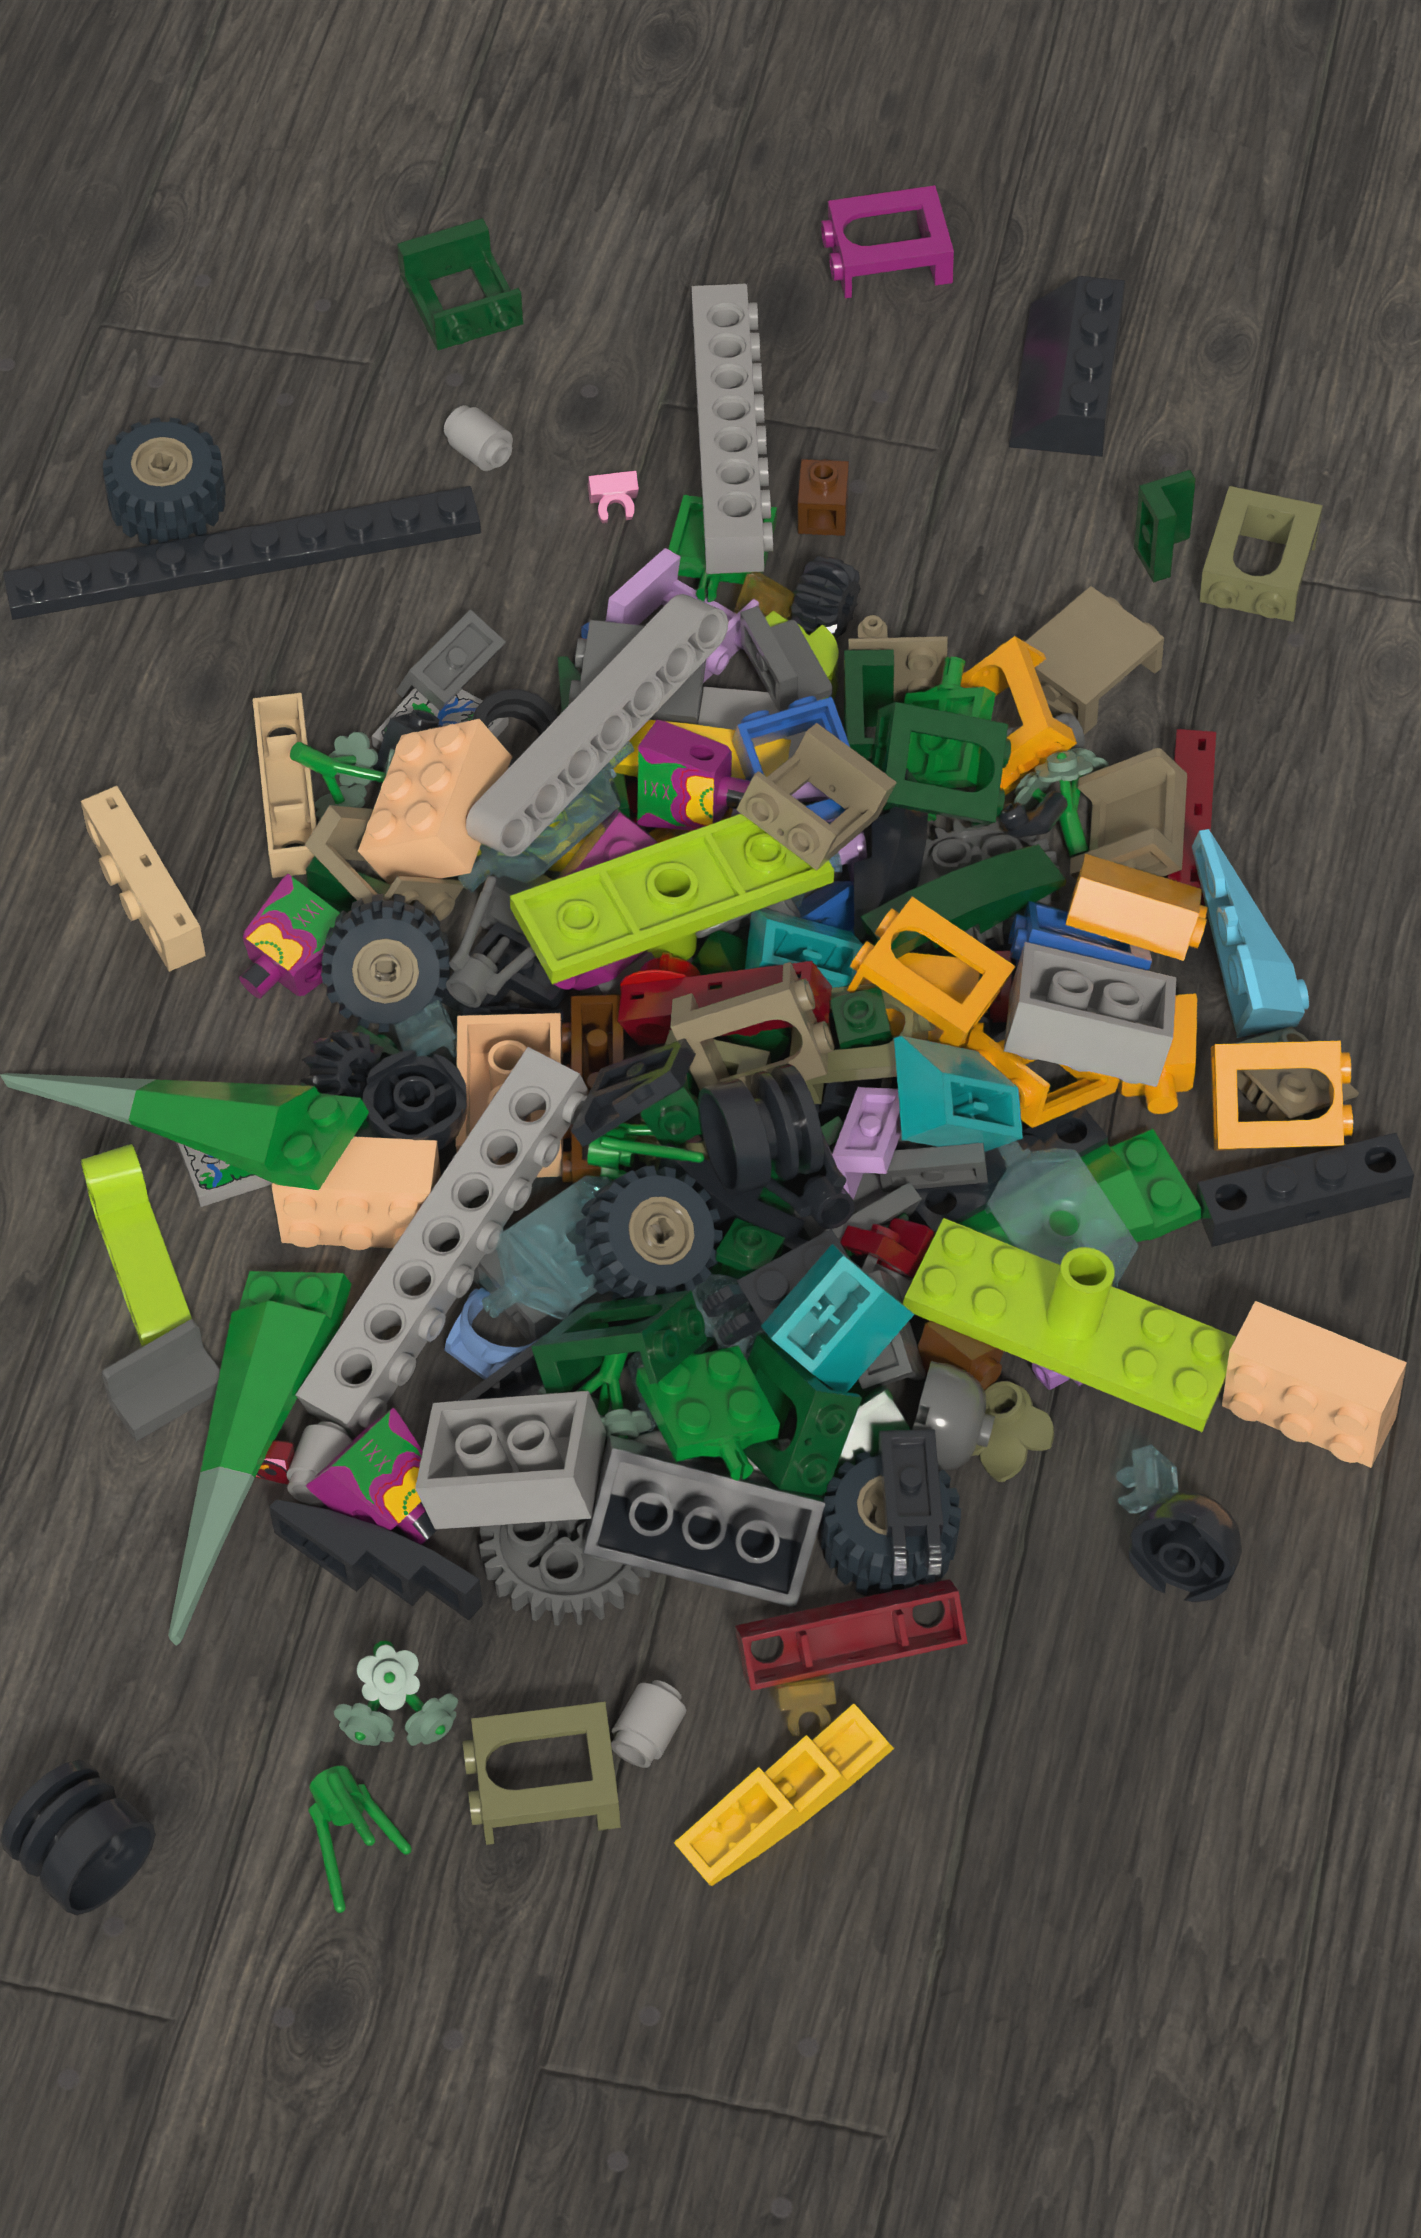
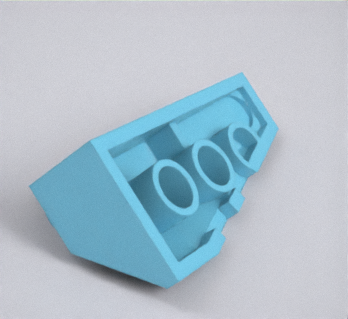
[1192,829,1309,1038]

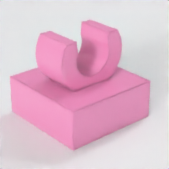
[588,471,639,523]

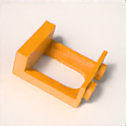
[961,636,1077,796]
[847,897,1015,1047]
[966,1028,1120,1128]
[1211,1041,1353,1151]

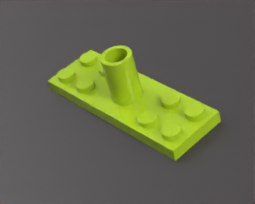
[510,814,834,984]
[903,1218,1236,1432]

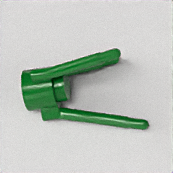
[587,1123,705,1180]
[308,1766,412,1913]

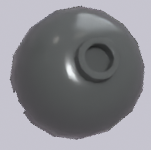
[913,1361,995,1471]

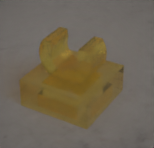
[734,572,795,619]
[775,1678,836,1736]

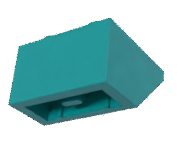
[745,908,863,1019]
[894,1036,1023,1152]
[761,1244,914,1392]

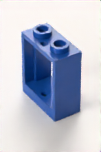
[732,696,850,824]
[1008,901,1152,971]

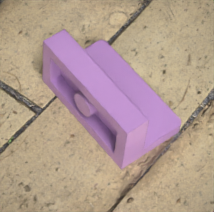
[832,1087,901,1200]

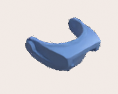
[445,1288,546,1380]

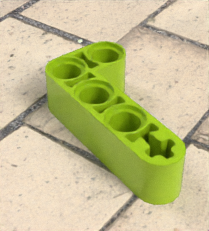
[81,1144,192,1347]

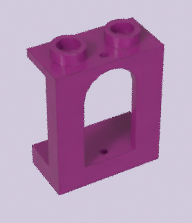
[821,185,954,299]

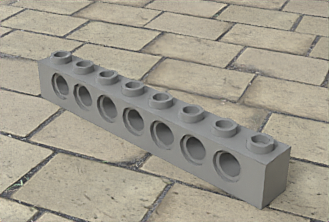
[692,284,773,574]
[296,1047,589,1439]

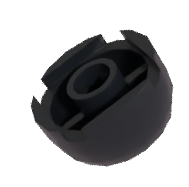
[363,1051,467,1152]
[1128,1491,1242,1602]

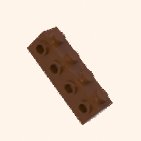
[562,995,626,1200]

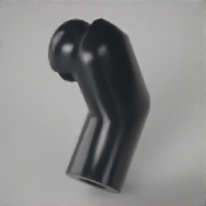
[999,791,1068,838]

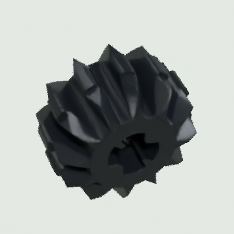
[791,556,861,639]
[301,1030,384,1101]

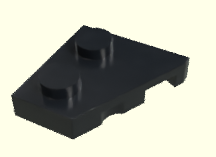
[571,1038,696,1146]

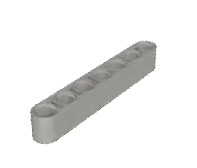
[466,594,728,857]

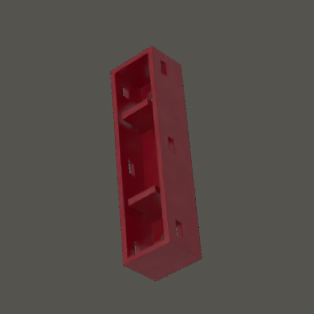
[1166,729,1216,906]
[618,961,832,1046]
[735,1579,968,1691]

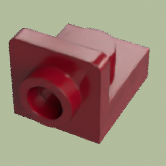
[840,1218,935,1279]

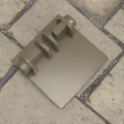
[849,615,948,703]
[1235,1027,1359,1121]

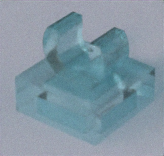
[394,999,457,1058]
[1116,1445,1179,1513]

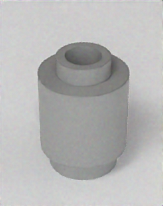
[444,405,513,471]
[287,1422,352,1506]
[611,1680,686,1768]

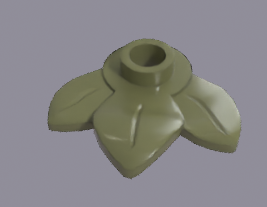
[972,1381,1054,1482]

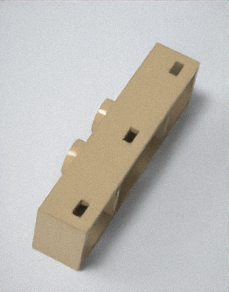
[253,693,317,878]
[81,786,206,972]

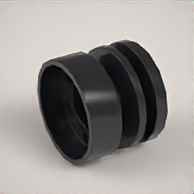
[698,1064,824,1195]
[0,1759,156,1915]

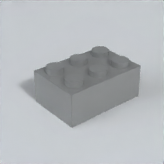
[1004,942,1176,1087]
[415,1391,607,1529]

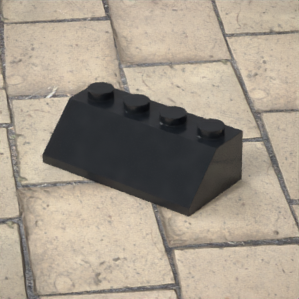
[1009,276,1125,457]
[583,1435,825,1608]

